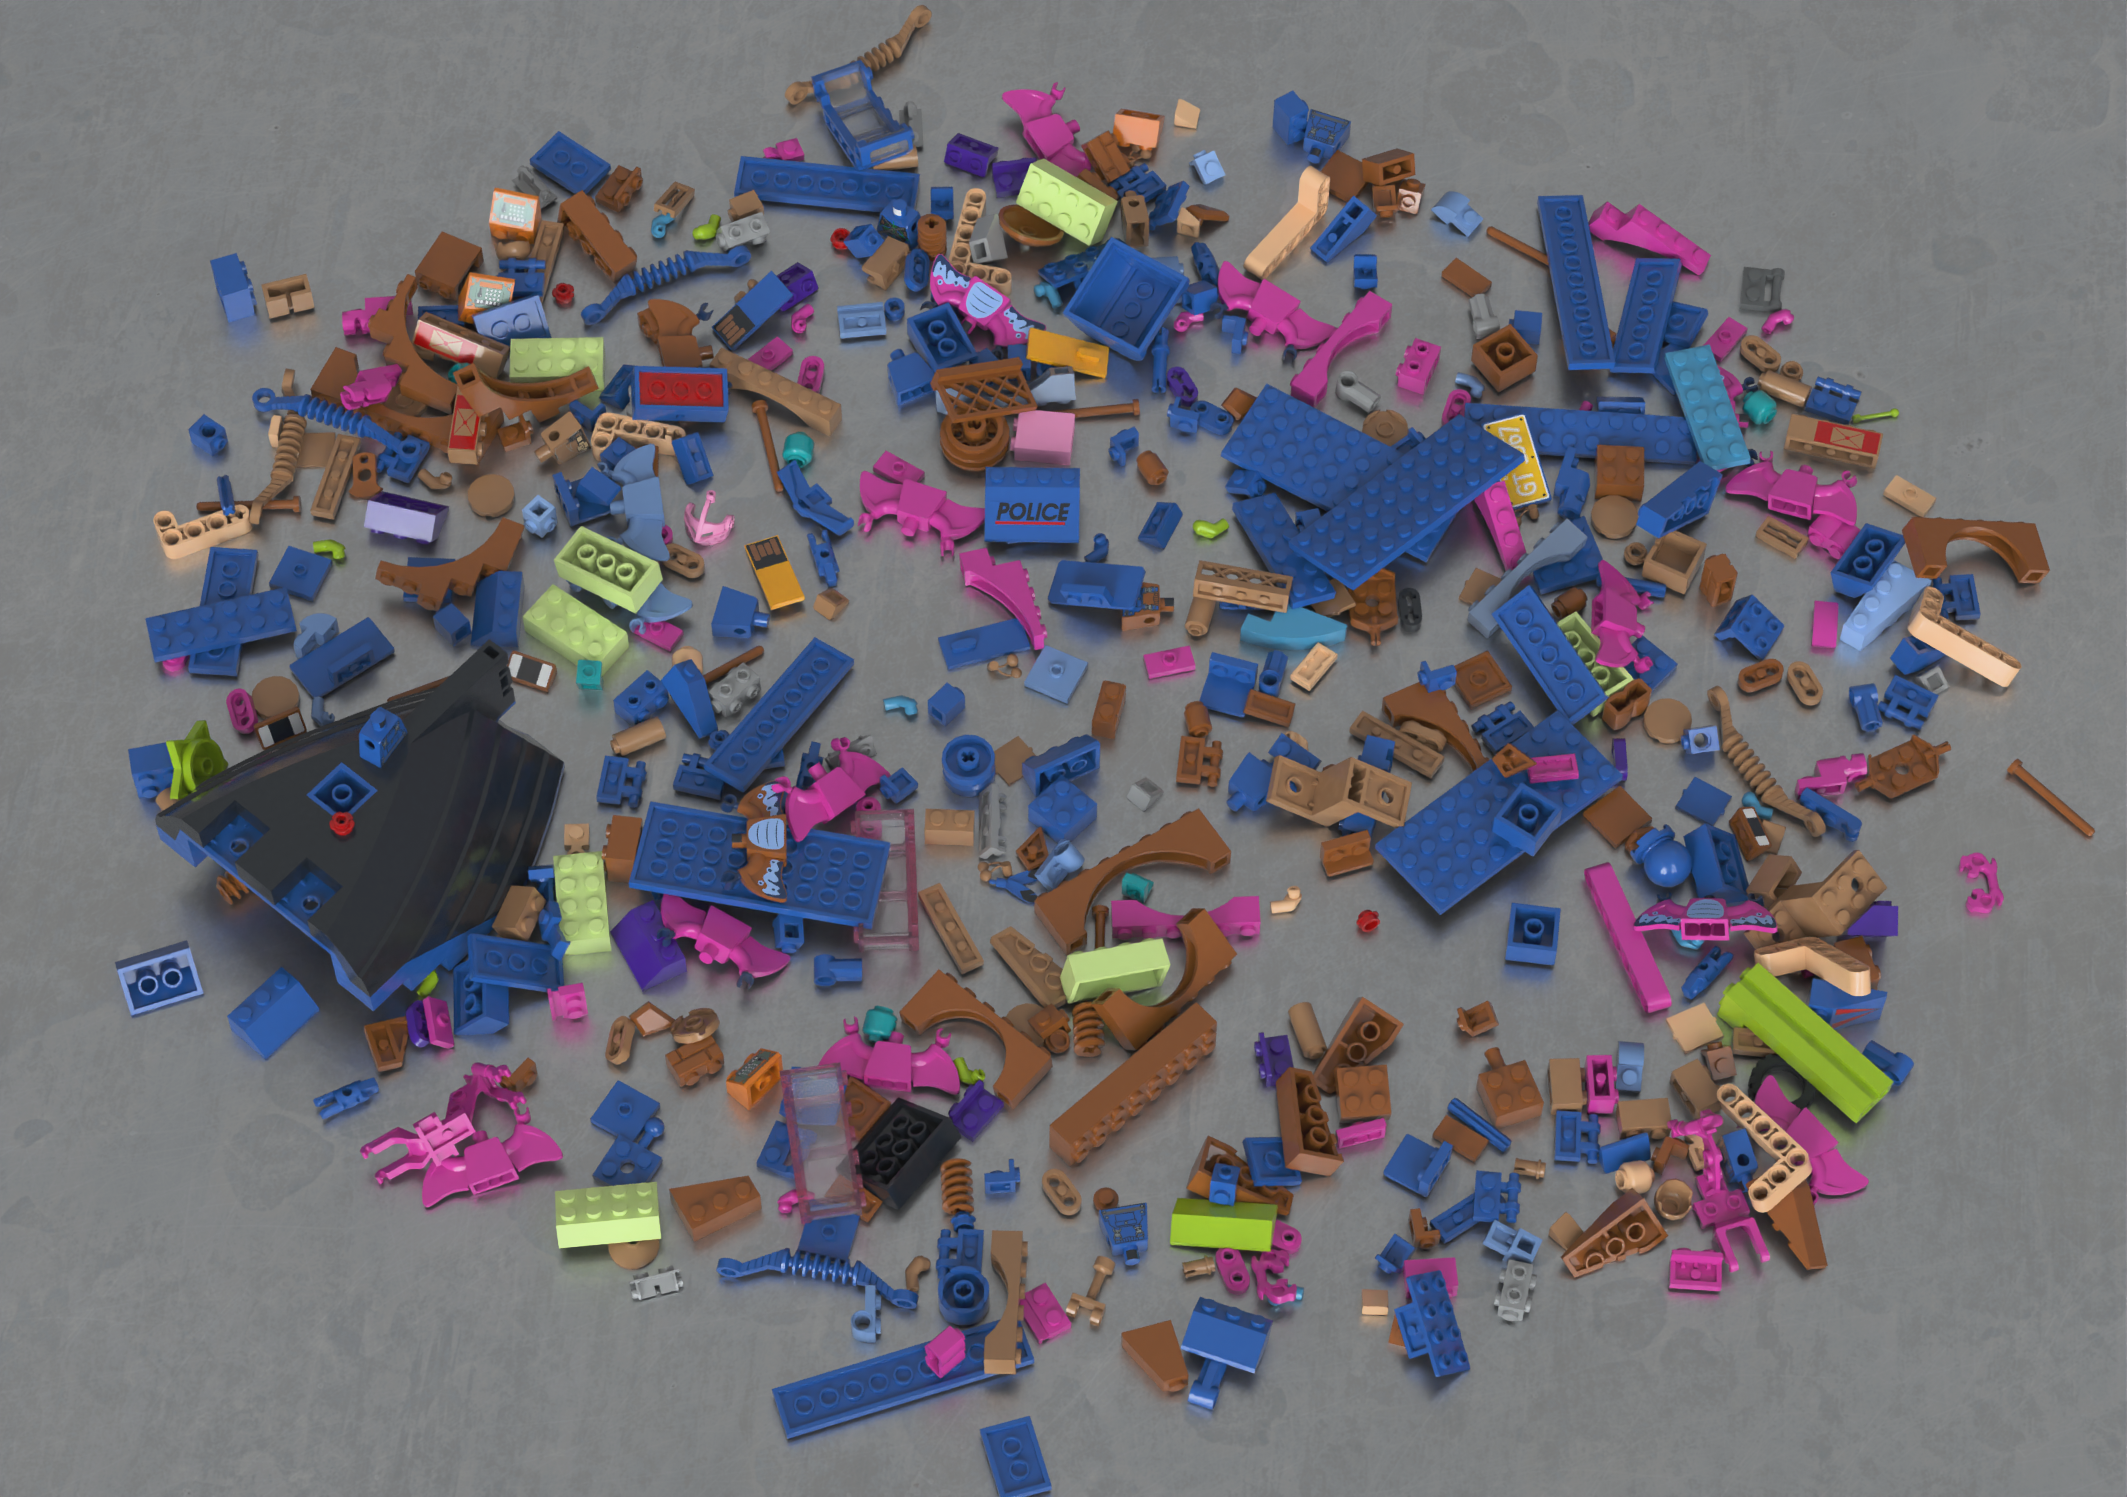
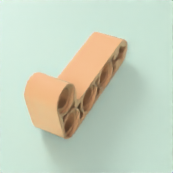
[591,412,686,461]
[153,505,253,559]

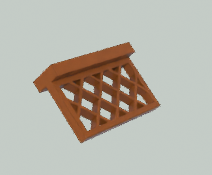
[930,357,1038,423]

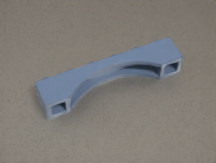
[935,366,1076,414]
[1467,518,1588,639]

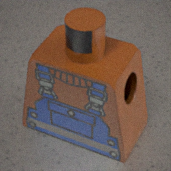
[1121,582,1174,631]

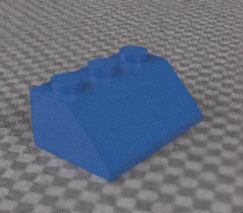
[1830,523,1905,598]
[471,571,525,647]
[1022,734,1100,797]
[1683,823,1749,904]
[115,940,203,1016]
[453,959,510,1036]
[227,967,320,1060]
[1181,1297,1273,1373]

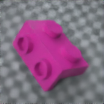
[1669,1248,1723,1291]

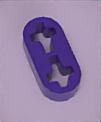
[1167,366,1198,407]
[1612,738,1628,781]
[406,1000,430,1047]

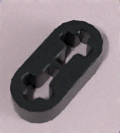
[1398,588,1422,632]

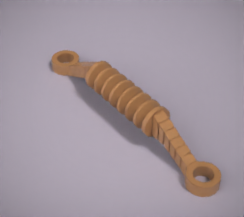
[785,5,932,105]
[249,368,307,525]
[1707,686,1826,837]

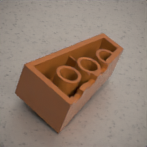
[557,190,637,282]
[1275,1067,1344,1176]

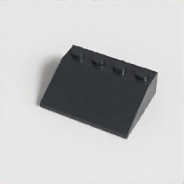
[836,1097,961,1210]

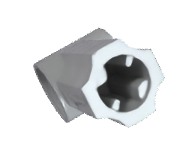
[1469,294,1500,339]
[1335,371,1381,413]

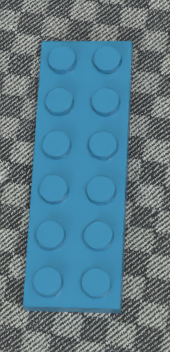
[1664,344,1751,470]

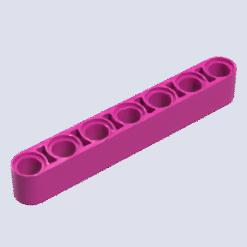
[1584,862,1672,1014]

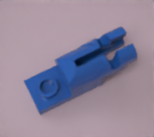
[1553,446,1590,520]

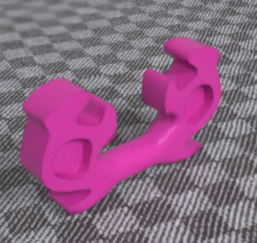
[1959,852,2004,914]
[1251,1249,1297,1304]

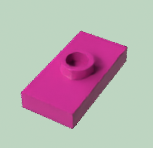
[1703,317,1748,362]
[747,336,793,371]
[873,451,925,484]
[630,621,684,652]
[1143,645,1196,679]
[1527,753,1579,783]
[423,996,455,1049]
[1335,1118,1387,1149]

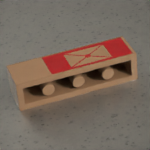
[411,312,510,379]
[447,374,490,465]
[1784,414,1883,469]

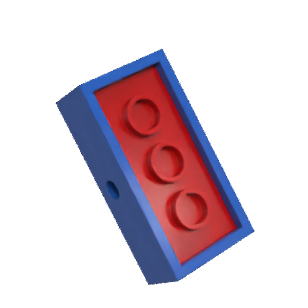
[631,366,729,422]

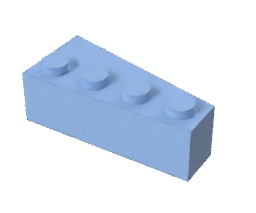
[1840,560,1932,651]

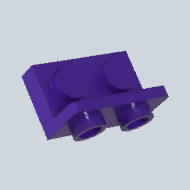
[944,133,999,177]
[992,157,1037,198]
[777,262,819,312]
[1254,1032,1294,1087]
[948,1080,1004,1142]

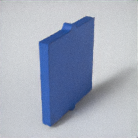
[1675,777,1732,826]

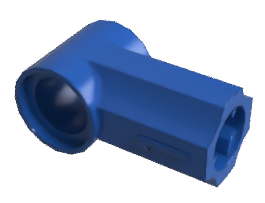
[1259,650,1288,698]
[1849,683,1883,732]
[814,954,862,986]
[1862,1040,1914,1086]
[1188,1358,1227,1410]

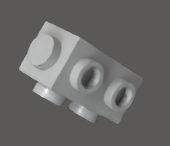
[716,212,770,252]
[708,662,761,718]
[1494,1259,1537,1321]

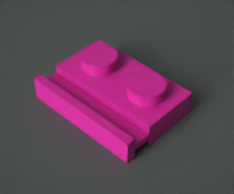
[547,983,588,1021]
[1020,1282,1071,1344]

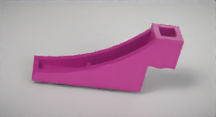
[1588,201,1711,276]
[1474,481,1526,571]
[959,548,1047,650]

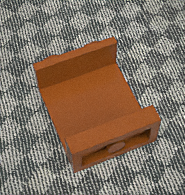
[415,231,484,301]

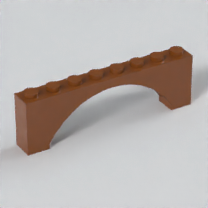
[310,347,504,463]
[1381,682,1489,772]
[1034,808,1231,956]

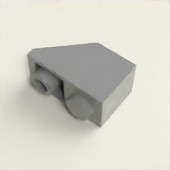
[969,213,1008,264]

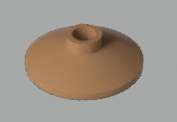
[608,1239,659,1269]

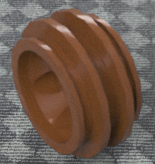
[940,403,1010,471]

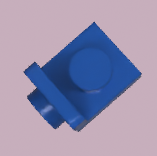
[984,1159,1020,1194]

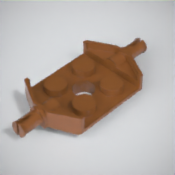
[1348,568,1398,646]
[1855,735,1951,798]

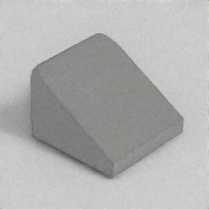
[1913,666,1949,694]
[1127,777,1164,811]

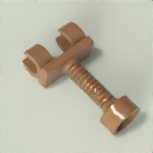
[1066,1256,1116,1327]

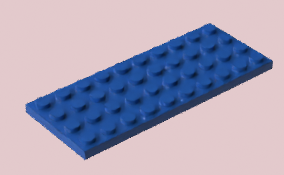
[1221,384,1459,563]
[1288,414,1525,590]
[1375,710,1623,915]
[629,801,891,929]

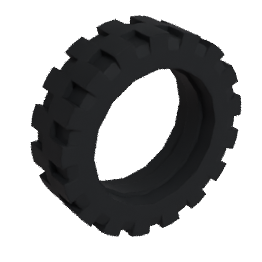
[1748,1054,1816,1115]

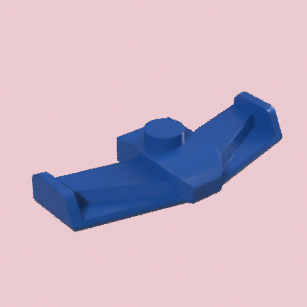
[777,460,854,536]
[536,878,571,961]

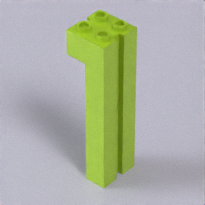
[1717,963,1893,1123]

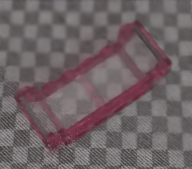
[851,809,919,953]
[780,1062,866,1224]

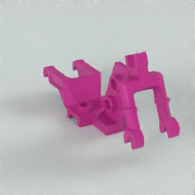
[360,1062,527,1184]
[1667,1109,1770,1273]

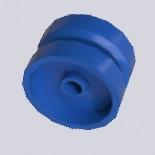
[942,735,996,797]

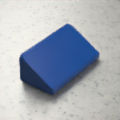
[599,364,635,410]
[672,432,714,485]
[1138,502,1183,549]
[1598,1132,1651,1174]

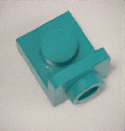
[576,660,604,690]
[1122,872,1154,904]

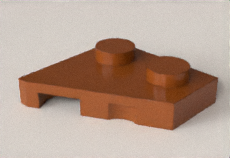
[364,1016,409,1072]

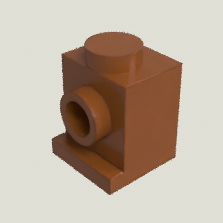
[637,308,659,344]

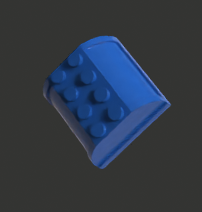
[1063,237,1190,361]

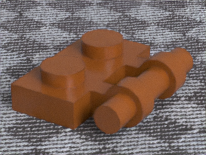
[1176,736,1223,787]

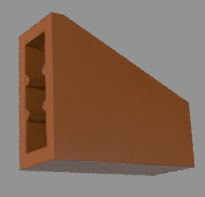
[1121,1320,1189,1392]

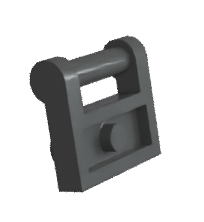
[1740,267,1785,313]

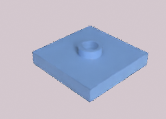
[1024,645,1088,704]

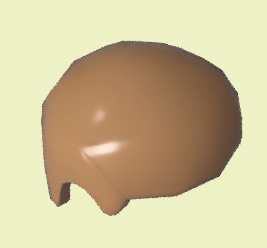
[494,241,530,260]
[1654,1178,1693,1221]

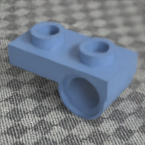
[1034,839,1085,892]
[851,1285,881,1343]

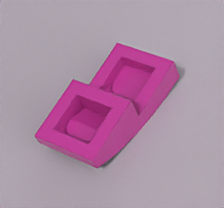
[1811,601,1838,649]

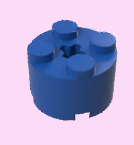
[938,1266,990,1325]

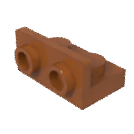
[595,165,643,213]
[1320,830,1374,877]

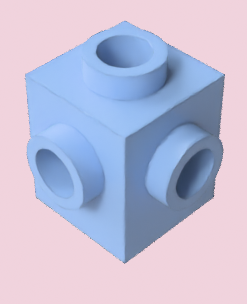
[522,495,558,538]

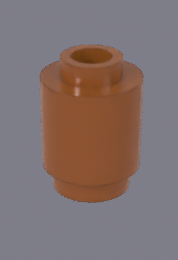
[1136,450,1169,485]
[1551,587,1588,620]
[1184,701,1212,738]

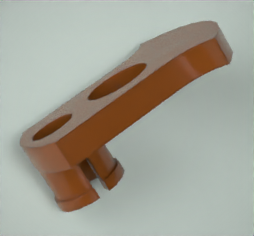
[348,452,383,499]

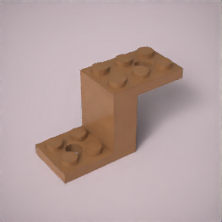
[1266,755,1412,828]
[1744,850,1887,949]

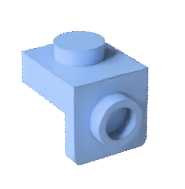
[1189,150,1225,185]

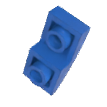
[528,864,555,884]

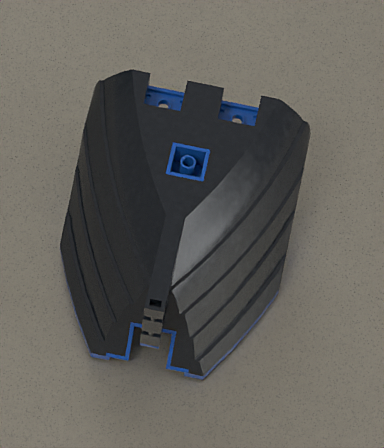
[155,639,565,1011]

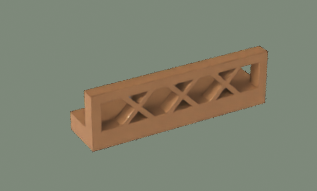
[1193,560,1293,613]

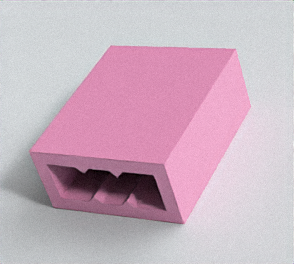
[1010,410,1075,465]

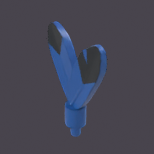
[989,869,1038,904]

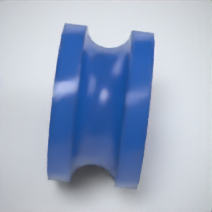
[884,297,905,321]

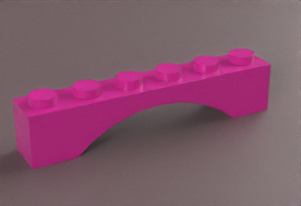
[1290,291,1392,408]
[1111,896,1261,940]

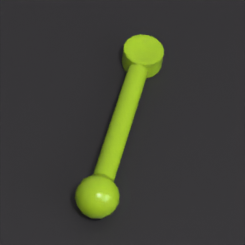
[1852,408,1899,423]

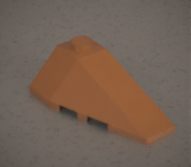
[1313,997,1404,1094]
[1186,1136,1294,1215]
[1745,1177,1828,1270]
[1561,1188,1668,1277]

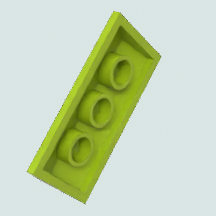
[1170,1198,1278,1252]

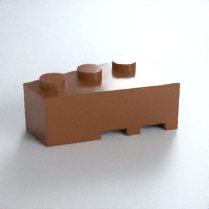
[669,1175,762,1242]

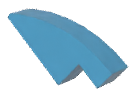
[1240,604,1347,650]

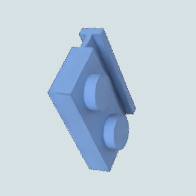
[837,302,886,339]

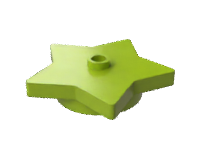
[166,720,229,799]

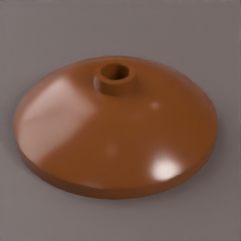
[998,204,1064,247]

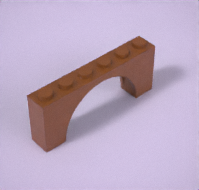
[1902,516,2050,584]
[1091,908,1237,1051]
[899,969,1053,1110]

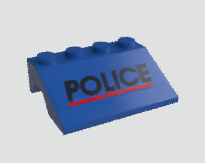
[985,467,1080,543]

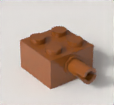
[1476,1047,1544,1129]

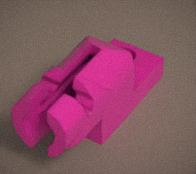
[342,296,413,336]
[340,364,402,410]
[1794,753,1867,800]

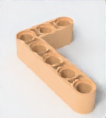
[1243,166,1330,280]
[948,188,1012,297]
[1907,586,2022,687]
[1754,937,1871,996]
[1717,1083,1812,1212]

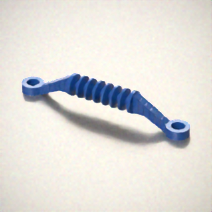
[581,245,751,325]
[252,388,422,463]
[716,1248,919,1309]

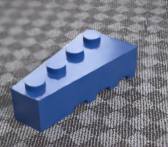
[1636,461,1723,538]
[1338,735,1395,843]

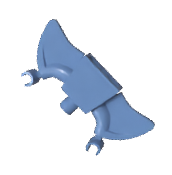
[597,444,670,561]
[566,580,693,634]

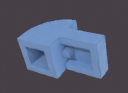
[1431,191,1483,237]
[293,613,339,659]
[1615,1041,1644,1092]
[1482,1220,1542,1264]

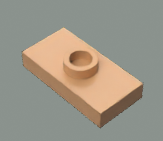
[1883,475,1936,518]
[1290,642,1338,691]

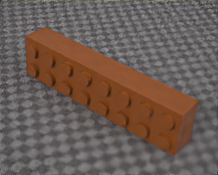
[1049,1002,1217,1167]

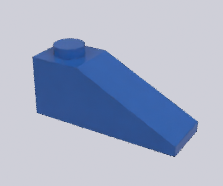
[1310,195,1377,263]
[1890,636,1946,675]
[661,659,718,739]

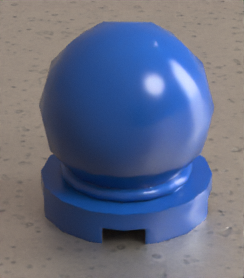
[1630,824,1692,887]

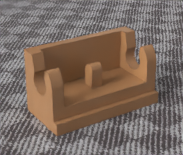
[862,236,910,290]

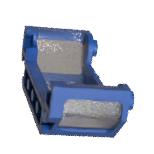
[811,60,915,172]

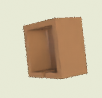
[1642,530,1707,595]

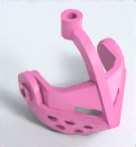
[684,490,735,546]

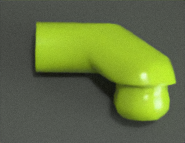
[692,214,721,240]
[1193,518,1229,538]
[313,539,346,559]
[417,969,439,999]
[953,1057,985,1085]

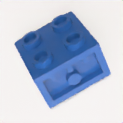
[552,472,611,526]
[1714,594,1784,660]
[1199,652,1258,718]
[1383,1134,1453,1198]

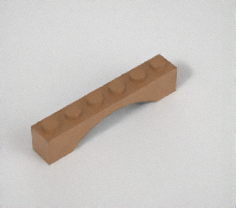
[709,347,842,436]
[984,1230,1028,1374]

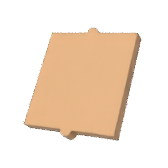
[1666,1002,1724,1054]

